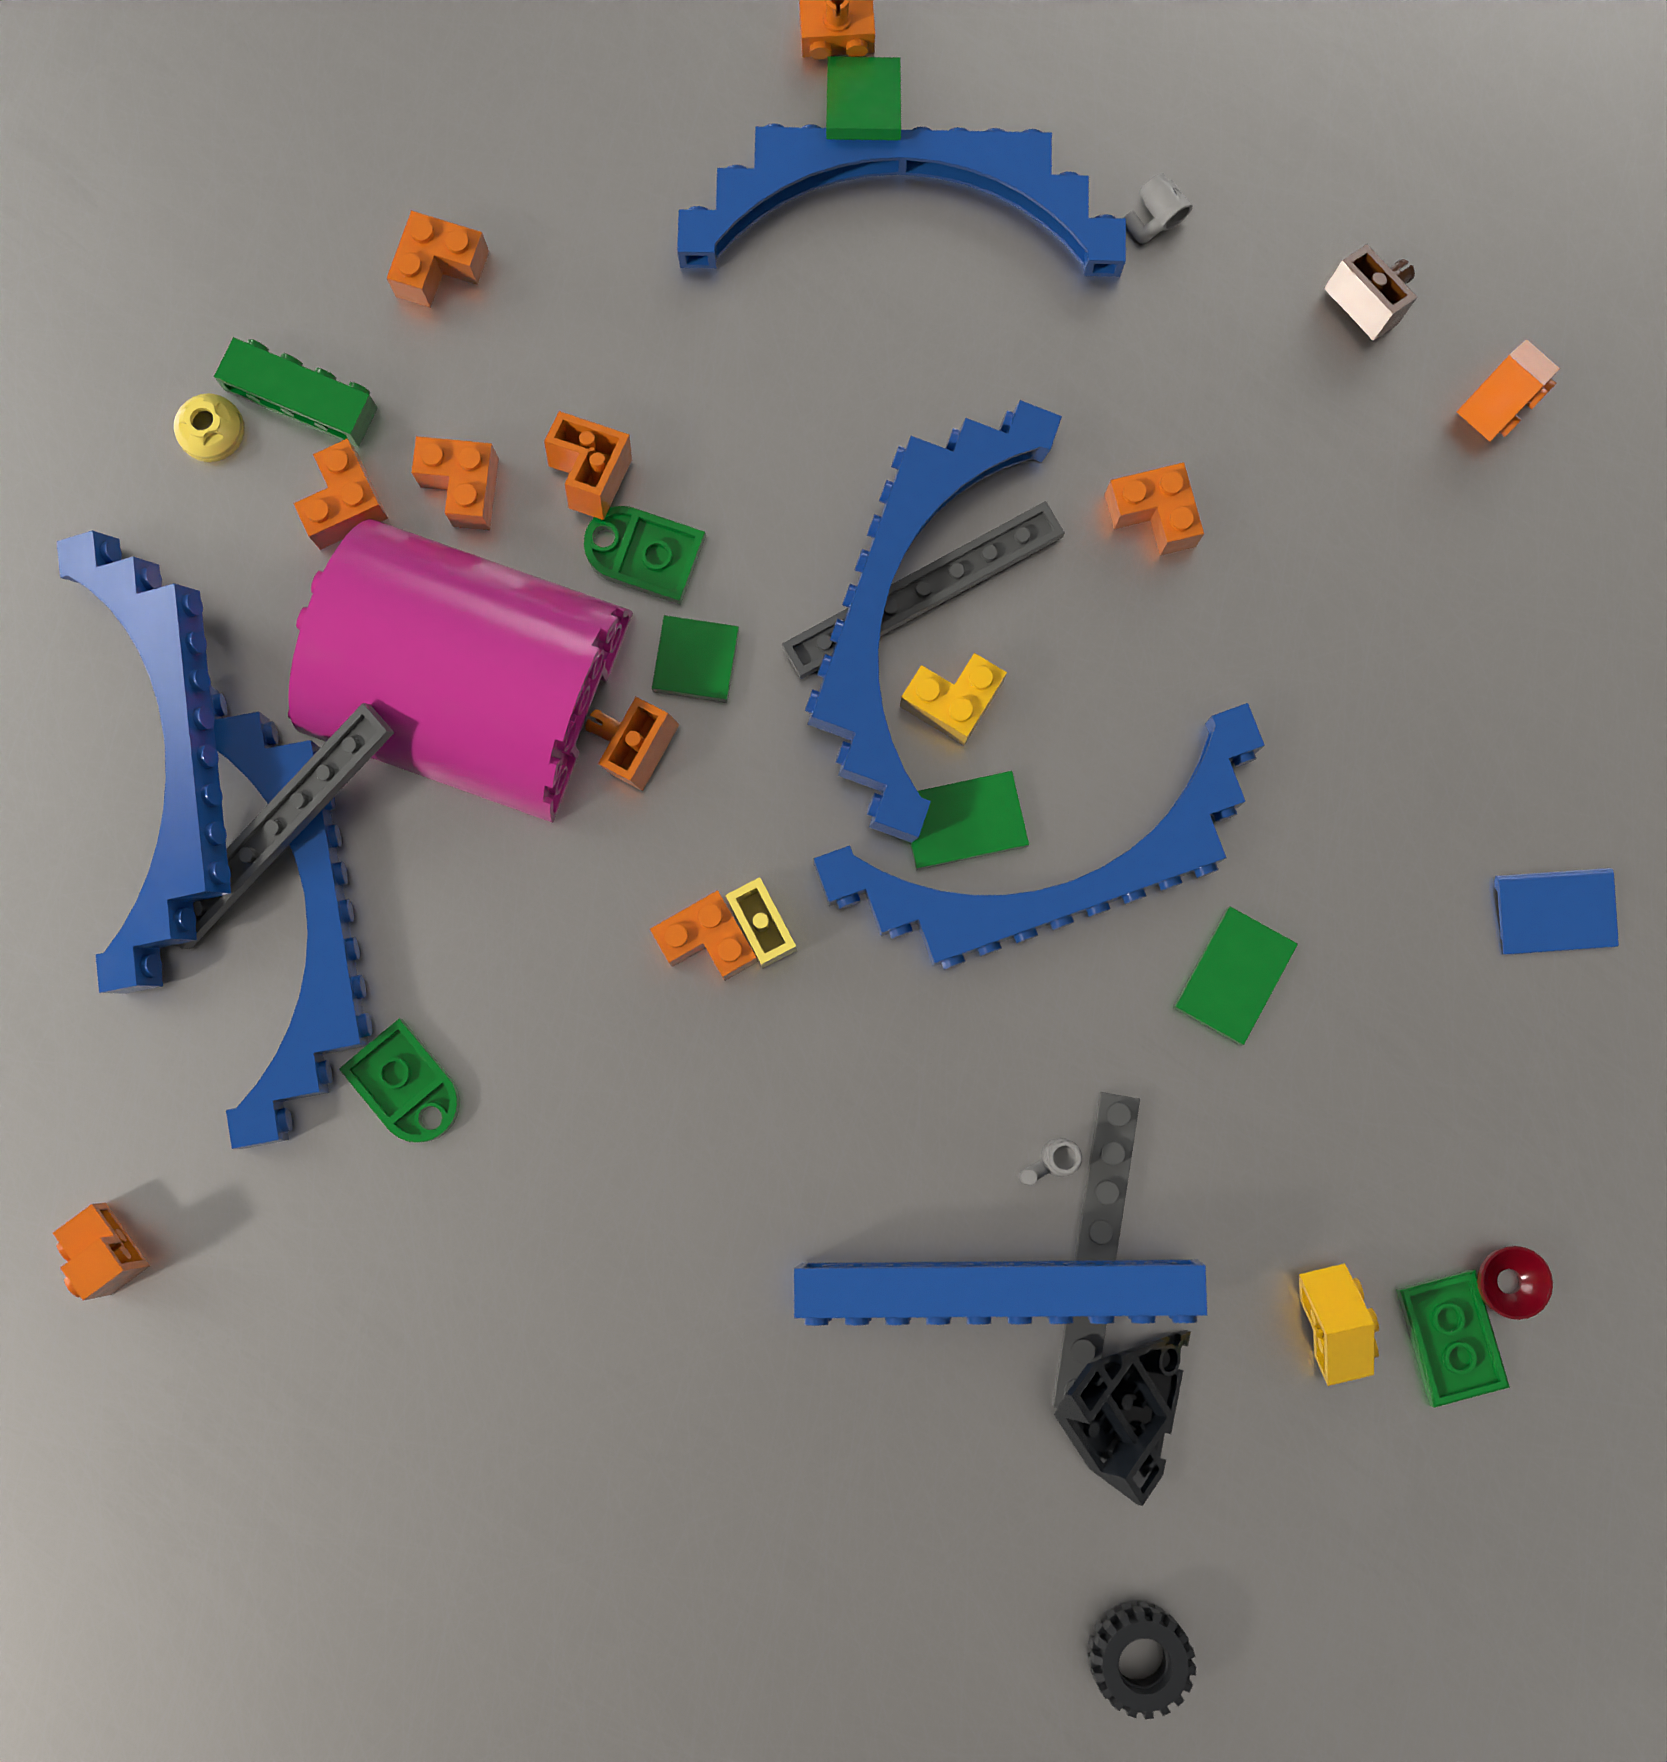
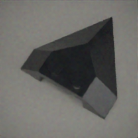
[1054,1330,1191,1506]

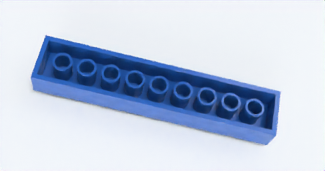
[794,1259,1207,1326]

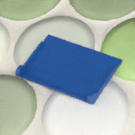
[1494,868,1619,954]

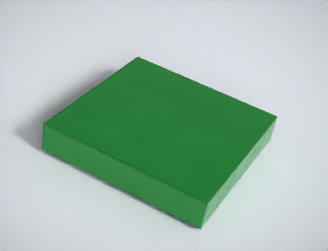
[652,615,739,702]

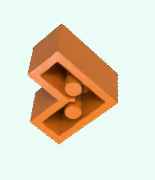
[386,210,489,308]
[1457,339,1560,442]
[544,411,632,520]
[411,436,499,530]
[293,438,389,550]
[1104,462,1204,556]
[650,890,758,981]
[53,1203,150,1301]

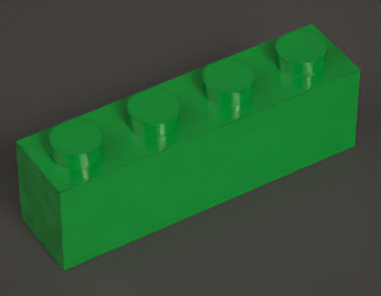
[214,337,378,447]

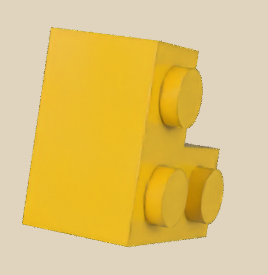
[900,653,1007,746]
[1299,1263,1379,1386]

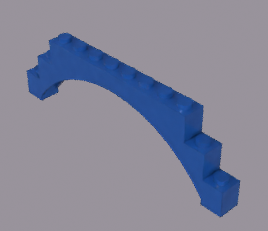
[677,124,1126,277]
[804,400,1062,843]
[57,530,231,994]
[210,686,372,1149]
[813,703,1265,970]

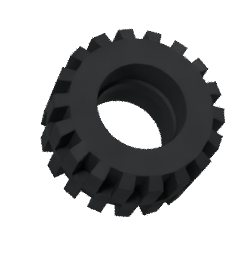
[1087,1601,1196,1719]

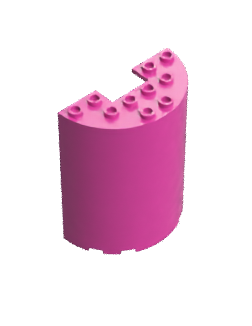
[288,519,633,823]

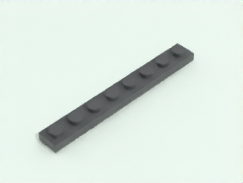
[782,501,1065,679]
[178,703,395,949]
[1052,1092,1140,1408]

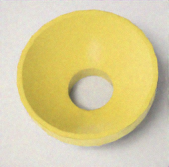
[174,393,245,462]

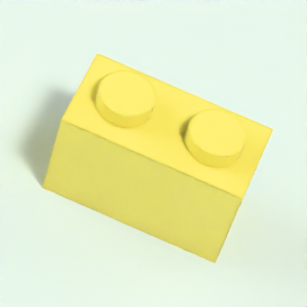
[725,877,797,968]

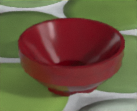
[1477,1246,1553,1320]

